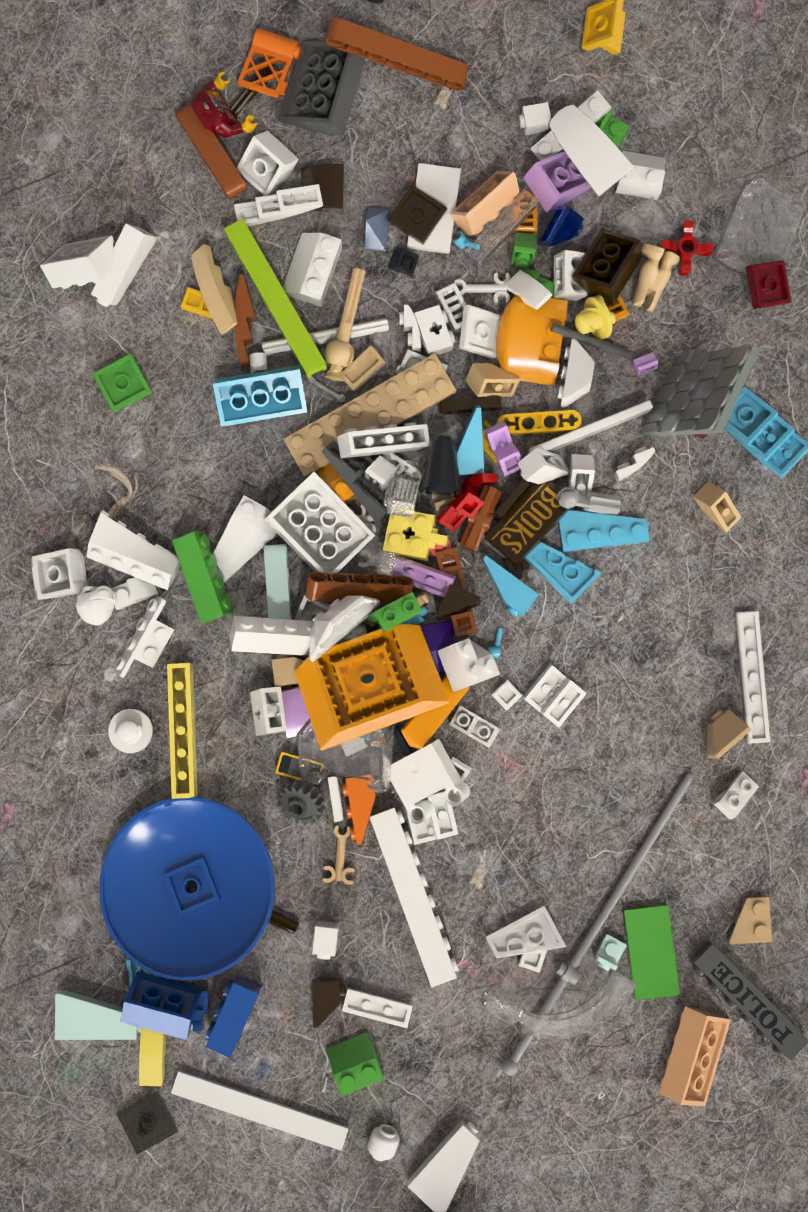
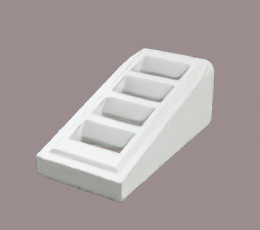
[436,282,466,333]

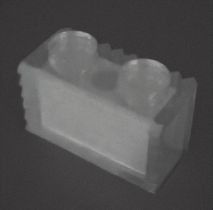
[383,473,420,518]

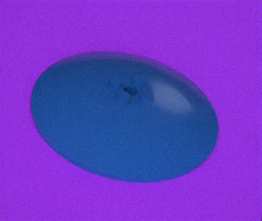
[99,797,275,981]

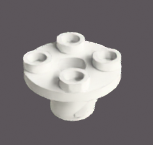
[108,709,153,753]

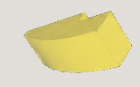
[139,1028,166,1086]

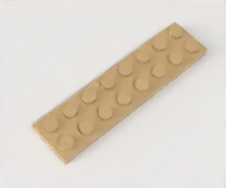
[283,353,457,478]

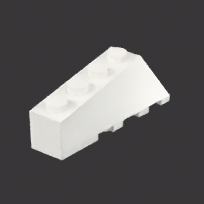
[87,510,180,590]

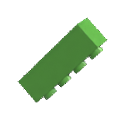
[172,531,233,624]

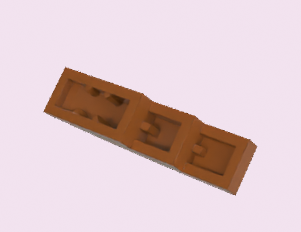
[235,274,256,368]

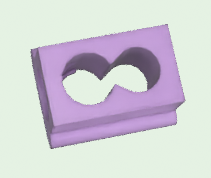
[632,352,658,376]

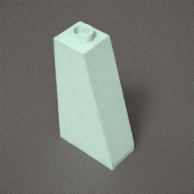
[55,990,141,1040]

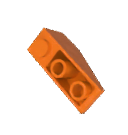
[342,773,376,845]

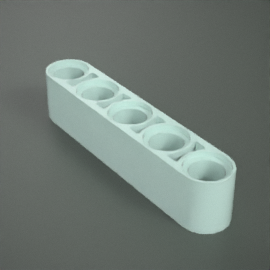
[264,544,292,619]

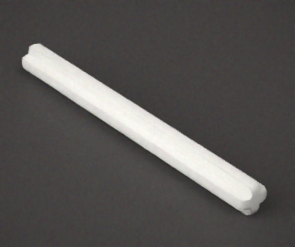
[262,318,389,355]

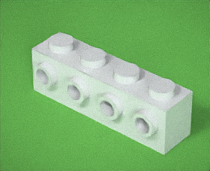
[337,422,430,459]

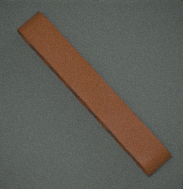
[325,18,469,91]

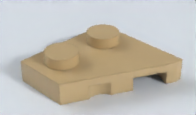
[728,896,772,944]

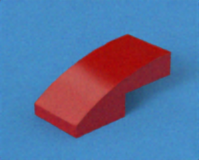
[436,490,485,532]

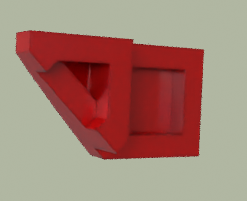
[454,473,498,498]

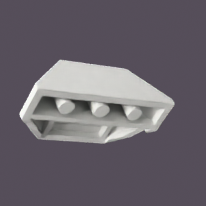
[309,596,381,663]

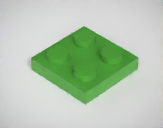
[92,353,152,413]

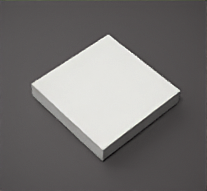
[459,305,501,359]

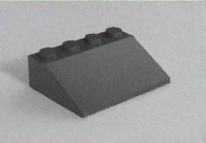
[278,41,366,135]

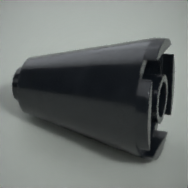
[418,435,462,496]

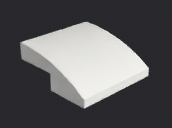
[522,664,586,727]
[402,791,458,845]

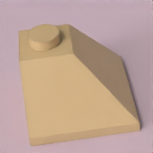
[706,709,752,759]

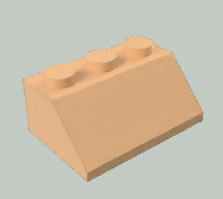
[450,171,519,235]

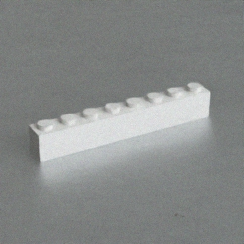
[370,807,459,988]

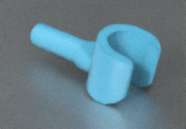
[452,231,480,250]
[488,628,503,659]

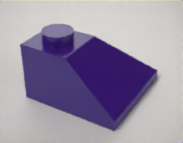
[420,620,456,672]

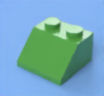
[326,1031,384,1096]

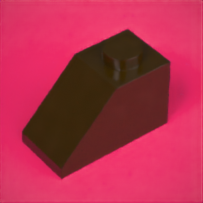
[313,978,345,1028]

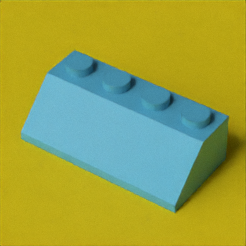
[213,365,307,427]

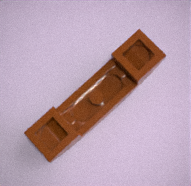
[435,547,477,637]

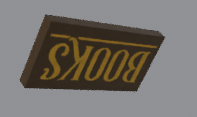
[484,481,570,566]

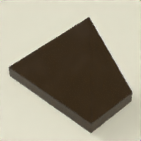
[438,585,481,621]

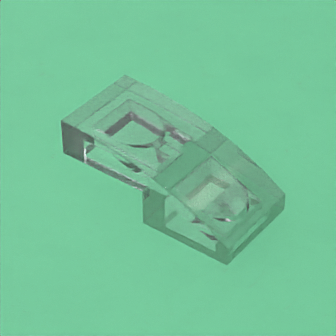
[262,413,312,446]

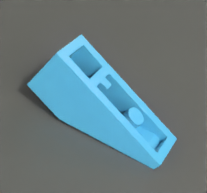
[456,405,484,475]
[482,556,539,617]

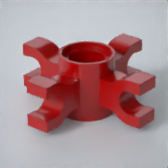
[659,220,714,276]

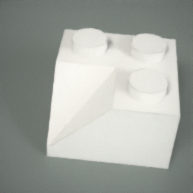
[437,638,500,692]

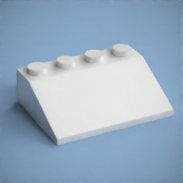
[264,472,375,573]

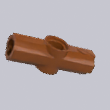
[459,485,502,552]

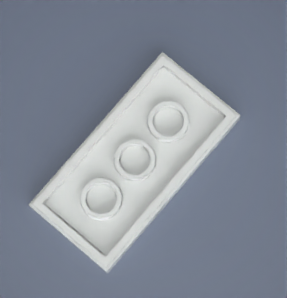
[407,163,461,254]

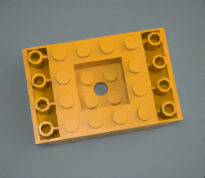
[294,624,449,751]

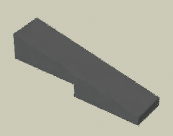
[322,441,395,523]

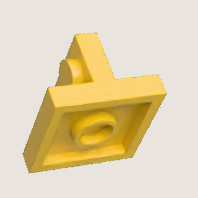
[581,0,626,55]

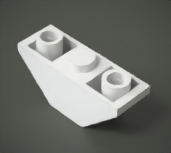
[558,339,595,408]

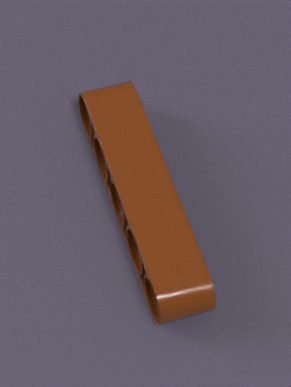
[174,101,248,200]
[305,572,414,604]

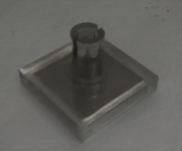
[116,1090,178,1155]

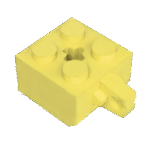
[383,507,449,561]

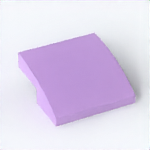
[281,686,314,738]

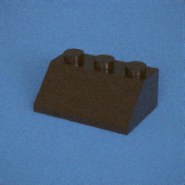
[572,228,642,305]

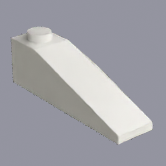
[213,495,277,583]

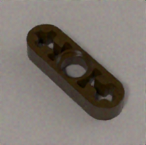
[439,396,502,415]

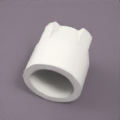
[249,352,268,373]

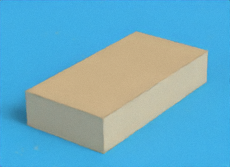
[342,346,387,392]

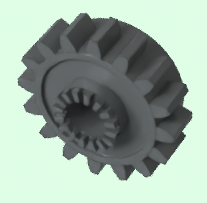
[276,780,326,825]

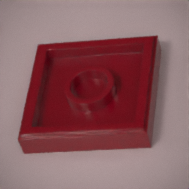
[745,260,792,310]

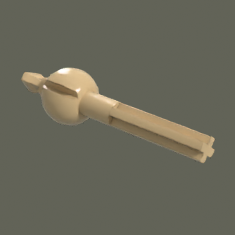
[324,268,365,382]

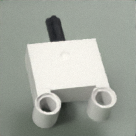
[384,723,470,825]

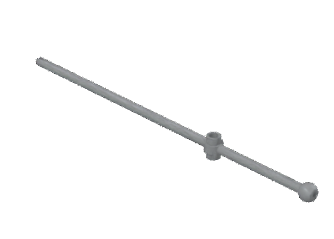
[501,772,694,1076]

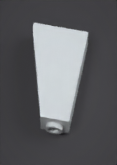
[91,224,158,307]
[407,1120,480,1212]

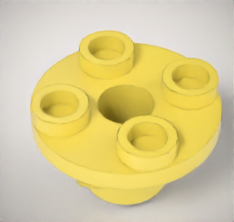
[575,295,616,340]

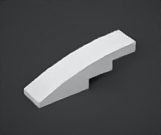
[234,184,323,226]

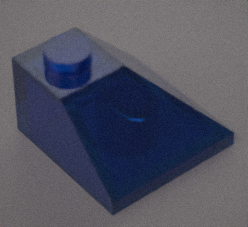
[537,205,584,247]

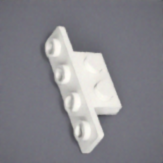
[114,595,174,678]

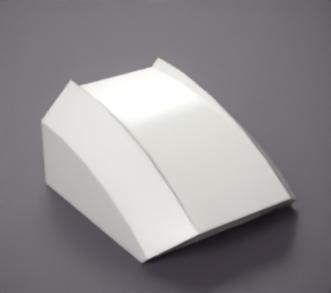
[31,548,89,600]

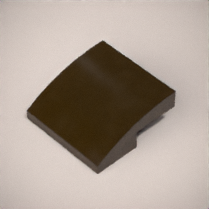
[301,164,344,211]

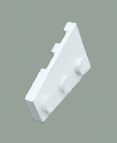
[486,906,566,958]

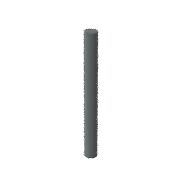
[550,323,632,359]

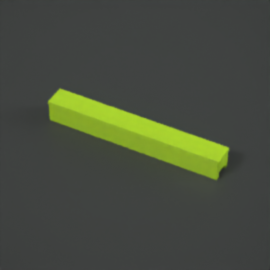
[224,218,327,379]

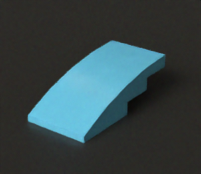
[725,387,808,479]

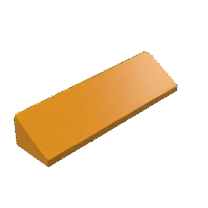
[401,675,470,749]

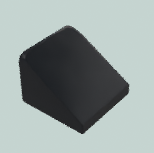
[388,247,419,276]

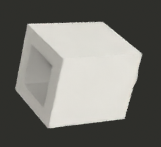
[518,102,551,135]

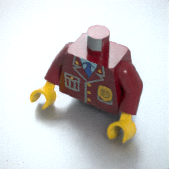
[191,72,258,138]

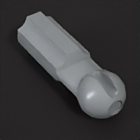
[557,487,621,515]

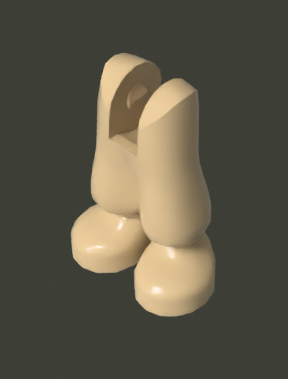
[632,244,680,312]

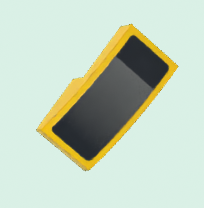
[275,752,325,785]

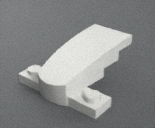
[531,90,633,196]

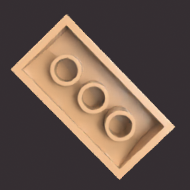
[659,1006,731,1106]

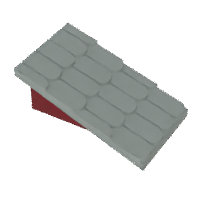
[640,345,760,439]

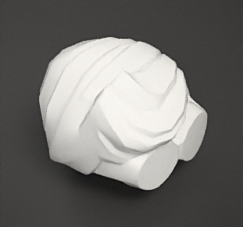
[76,586,116,625]

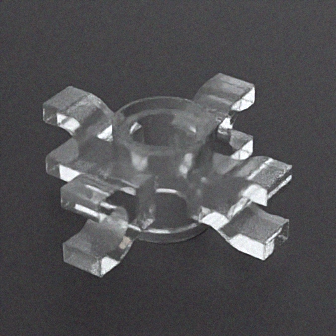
[358,549,413,577]

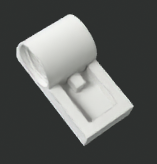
[713,772,759,819]

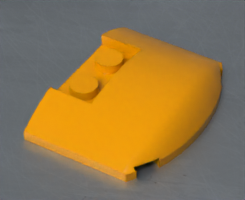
[496,294,567,387]

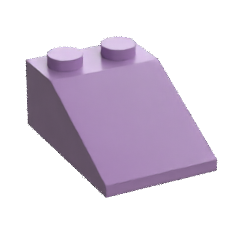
[523,151,592,213]

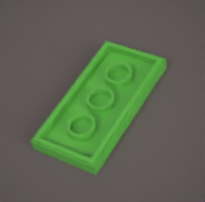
[623,904,680,1000]

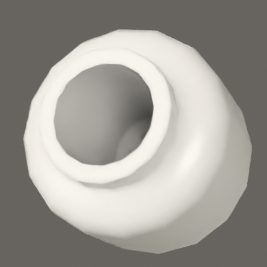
[367,1124,400,1161]

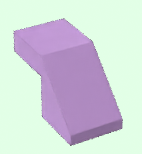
[484,421,522,476]

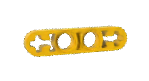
[497,410,582,435]

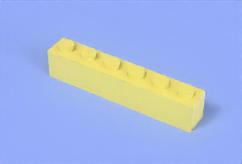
[167,663,198,799]

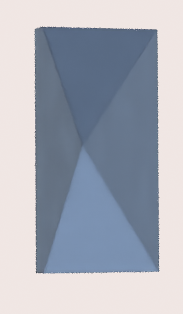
[364,207,390,252]

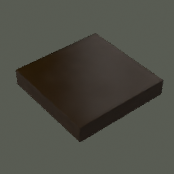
[388,185,447,245]

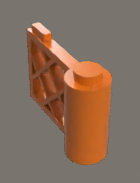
[237,28,302,99]

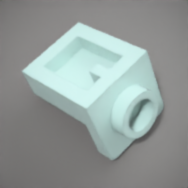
[593,933,626,971]

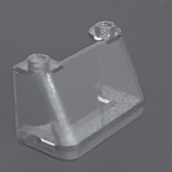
[297,718,394,792]

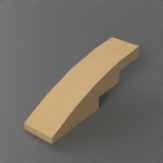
[191,244,237,335]

